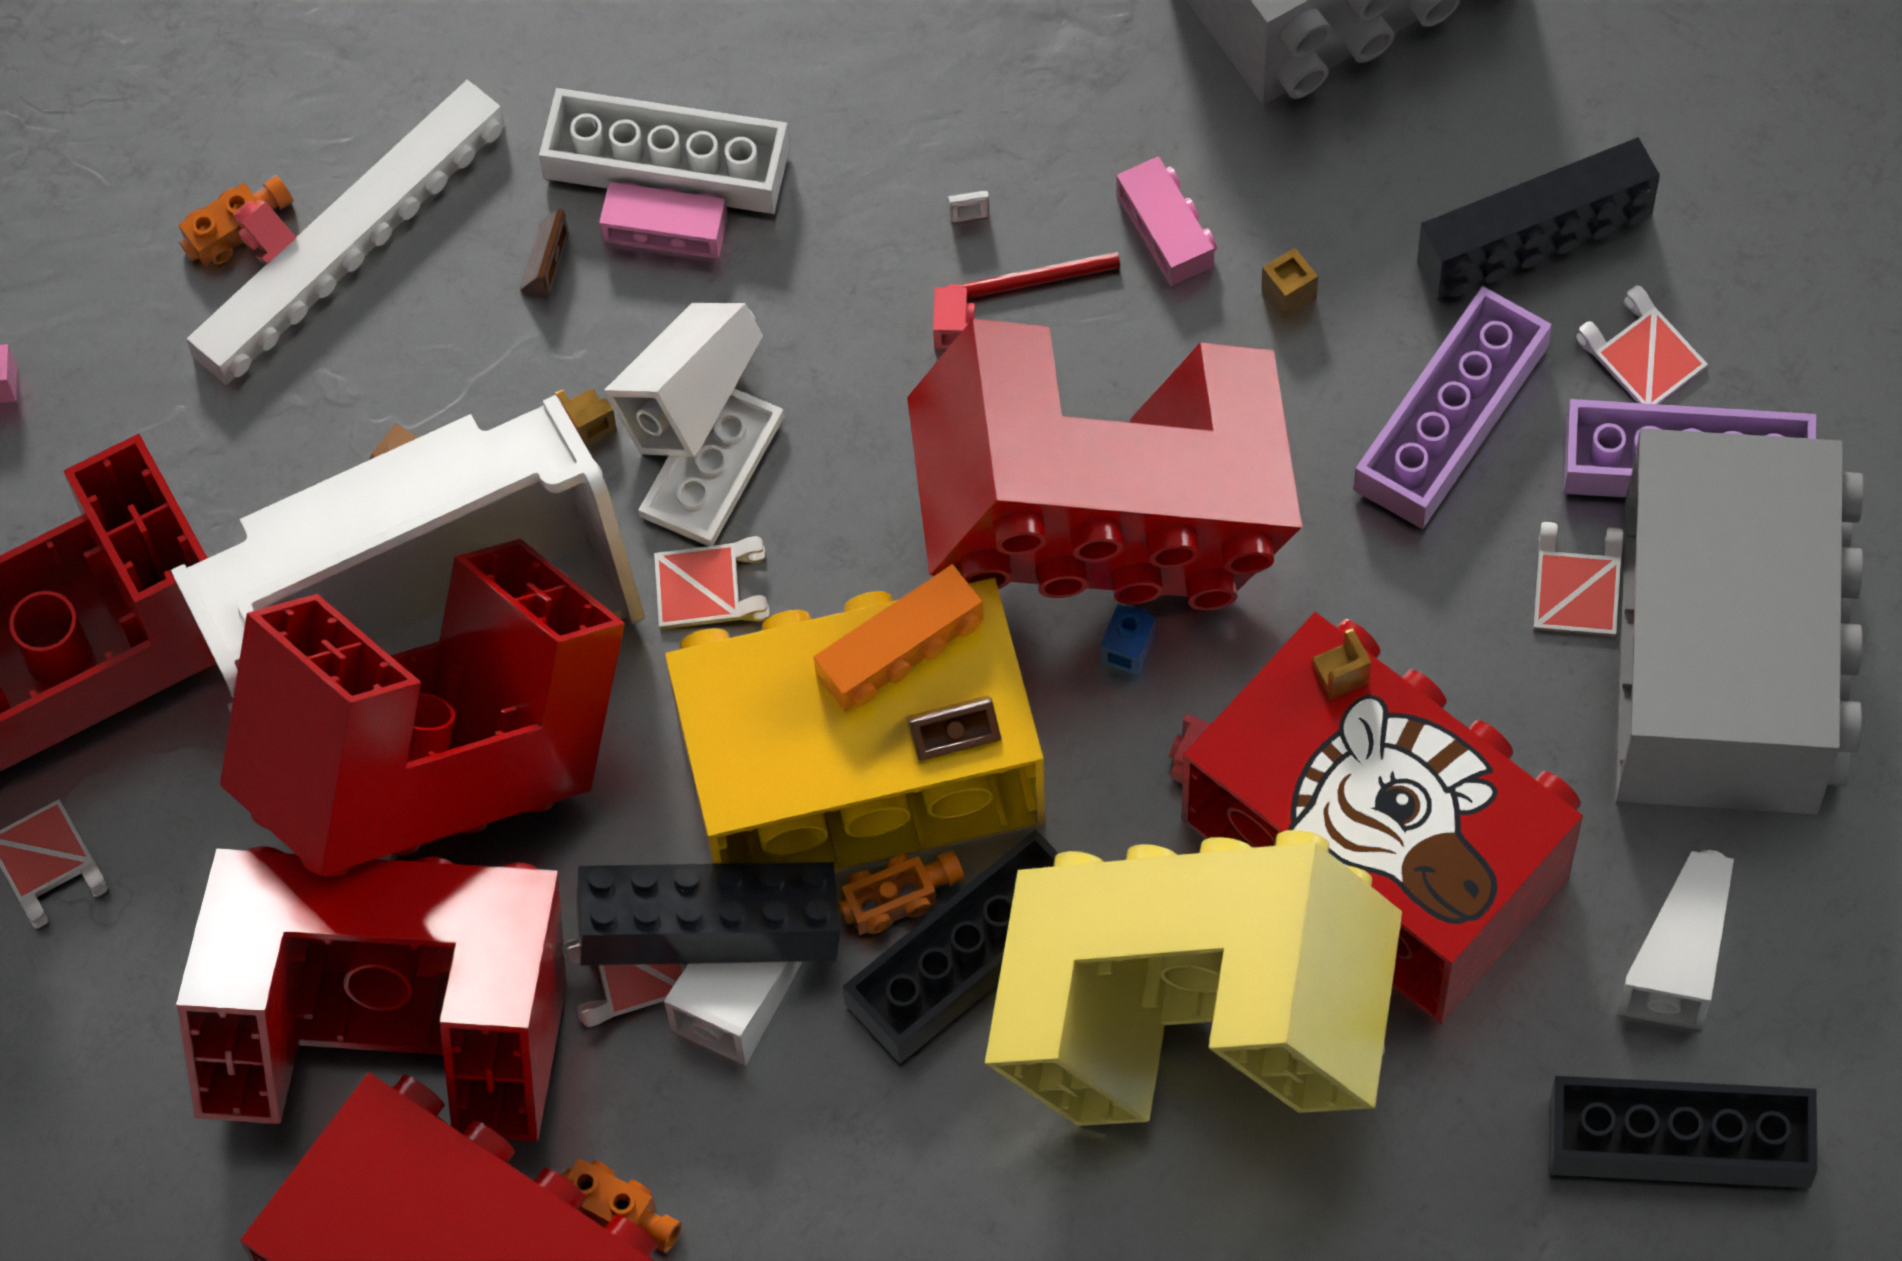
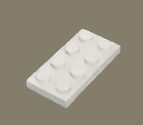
[638,388,785,546]

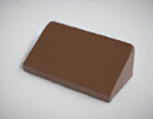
[520,209,569,297]
[906,696,1002,761]

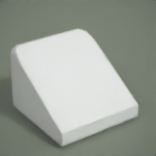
[946,191,989,223]

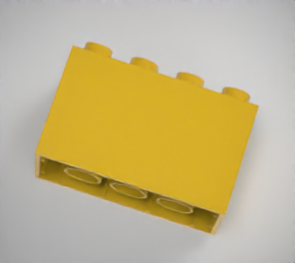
[665,572,1046,873]

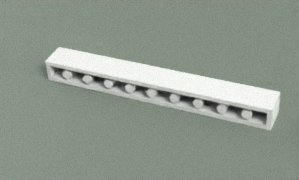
[187,79,505,385]

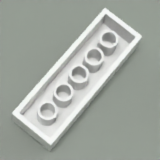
[539,88,790,214]

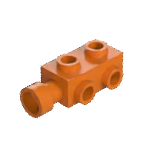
[178,175,294,267]
[838,850,965,936]
[561,1158,682,1253]

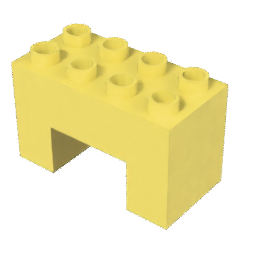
[985,830,1402,1126]

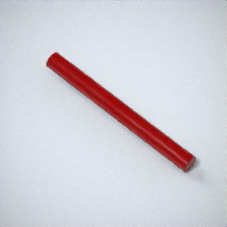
[962,252,1121,299]

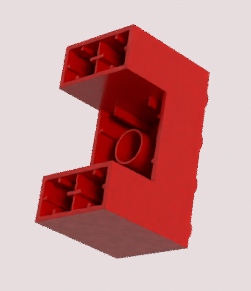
[907,318,1302,610]
[0,433,216,772]
[220,538,625,877]
[177,846,567,1142]

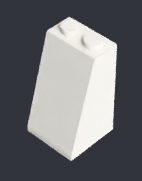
[604,303,763,456]
[1617,850,1734,1030]
[664,962,802,1066]

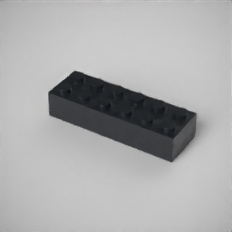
[1417,137,1660,300]
[843,829,1059,1064]
[576,862,840,966]
[1550,1076,1817,1188]

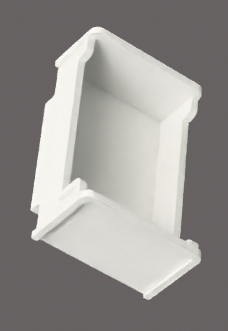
[171,395,645,713]

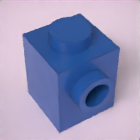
[1100,604,1156,676]

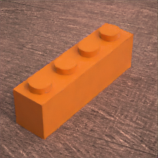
[813,564,983,711]

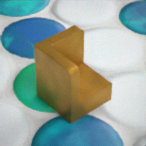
[1261,248,1318,319]
[555,389,617,444]
[1312,628,1372,700]

